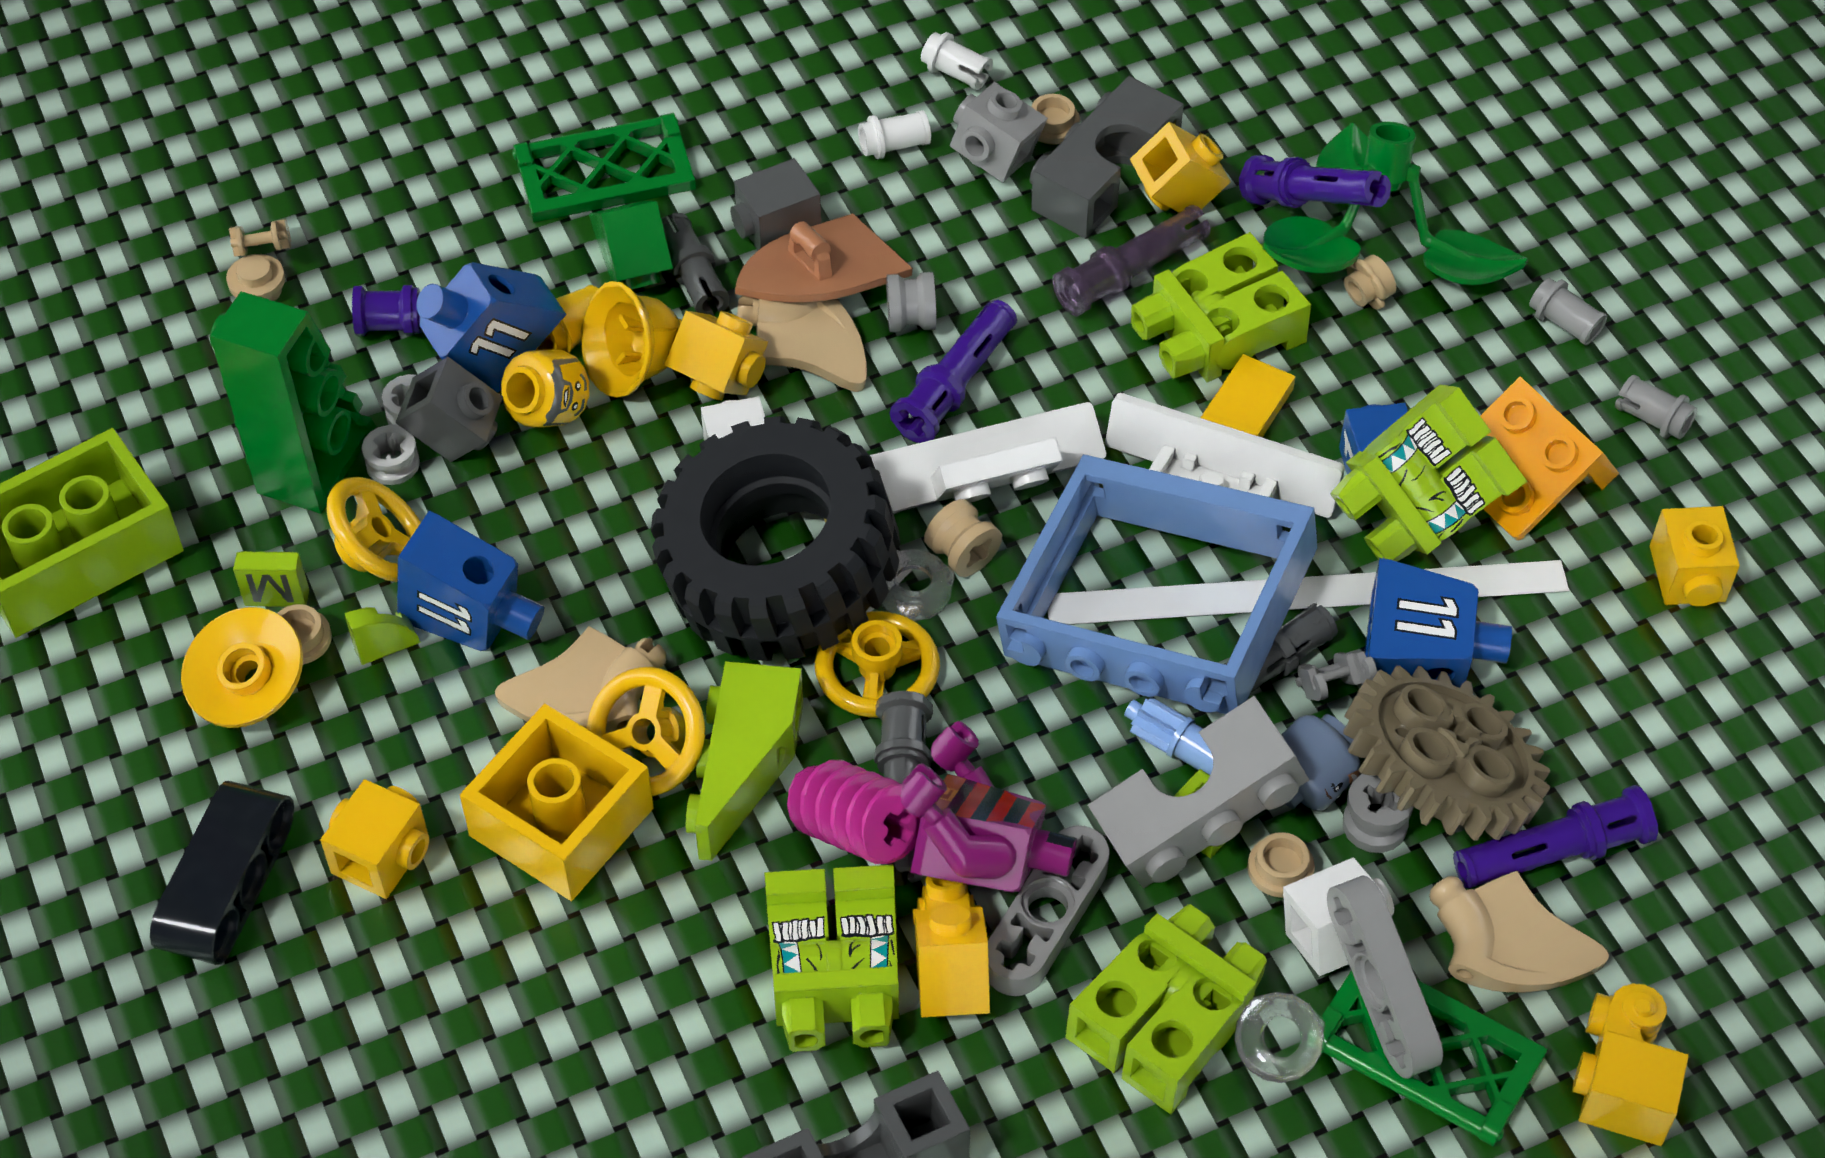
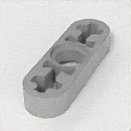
[988,825,1109,996]
[1327,875,1443,1079]

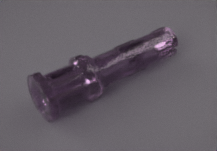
[1052,205,1211,317]

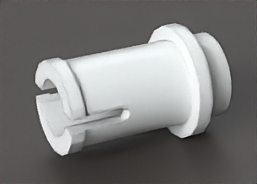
[921,32,993,91]
[858,110,931,159]

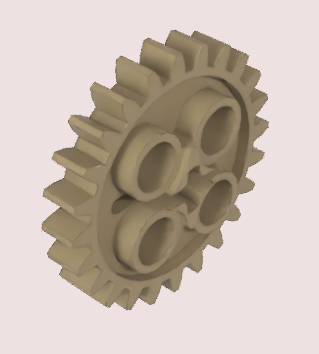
[1343,666,1550,840]

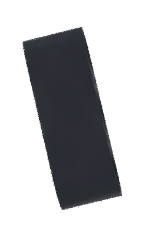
[150,781,294,965]

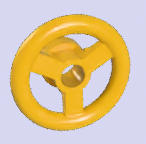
[326,477,421,582]
[815,611,940,718]
[587,667,705,796]

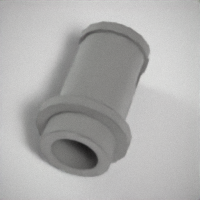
[1529,278,1608,345]
[1615,375,1697,439]

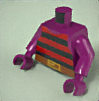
[901,721,1077,892]

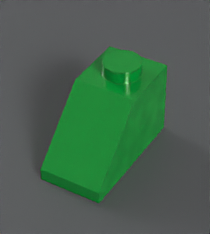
[589,201,673,289]

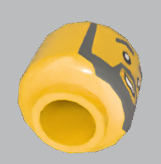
[501,350,589,428]

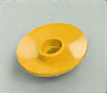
[181,607,303,728]

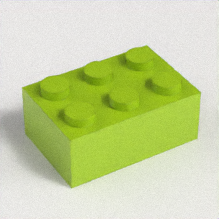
[0,428,184,638]

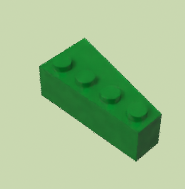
[210,291,376,514]

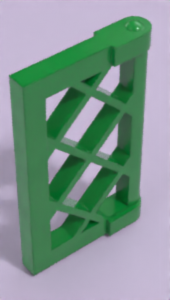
[512,113,696,223]
[1307,970,1548,1147]

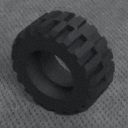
[651,416,901,661]

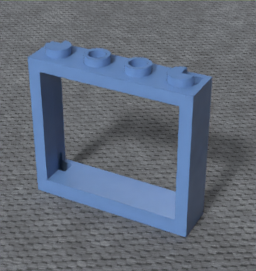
[996,454,1317,714]

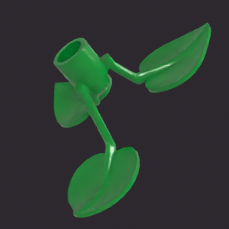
[1262,122,1529,285]

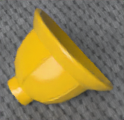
[581,281,682,397]

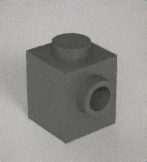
[730,158,821,250]
[395,357,503,462]

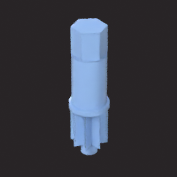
[1124,697,1213,775]

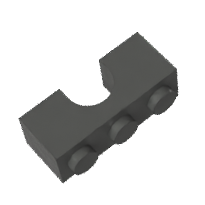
[1030,76,1184,239]
[742,1071,970,1158]

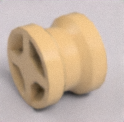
[924,499,1002,577]

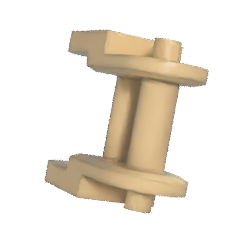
[229,219,291,257]

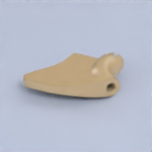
[737,296,867,392]
[495,626,667,733]
[1429,871,1609,992]

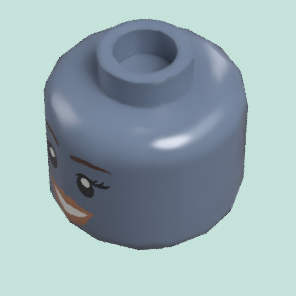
[1281,714,1361,811]

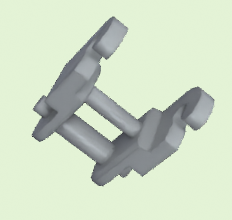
[1295,650,1377,701]

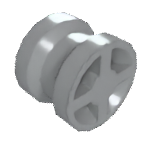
[886,272,936,332]
[1343,774,1414,853]

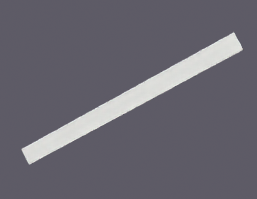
[1048,560,1569,624]

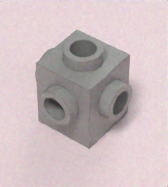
[950,82,1048,183]

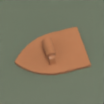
[735,214,913,302]

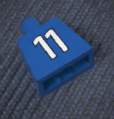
[416,262,566,393]
[397,511,545,651]
[1361,558,1512,688]

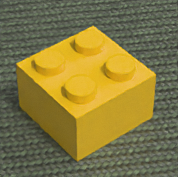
[459,703,654,902]

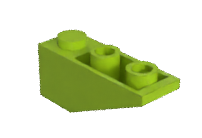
[686,661,803,861]

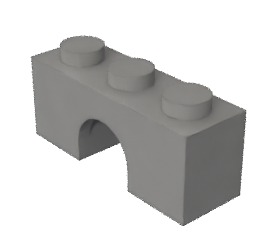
[1088,696,1309,889]

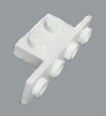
[1105,393,1345,518]
[870,402,1106,513]

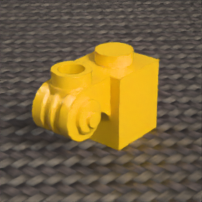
[913,876,990,1018]
[1572,983,1689,1146]

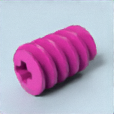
[787,760,921,864]

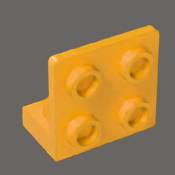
[1480,377,1619,540]

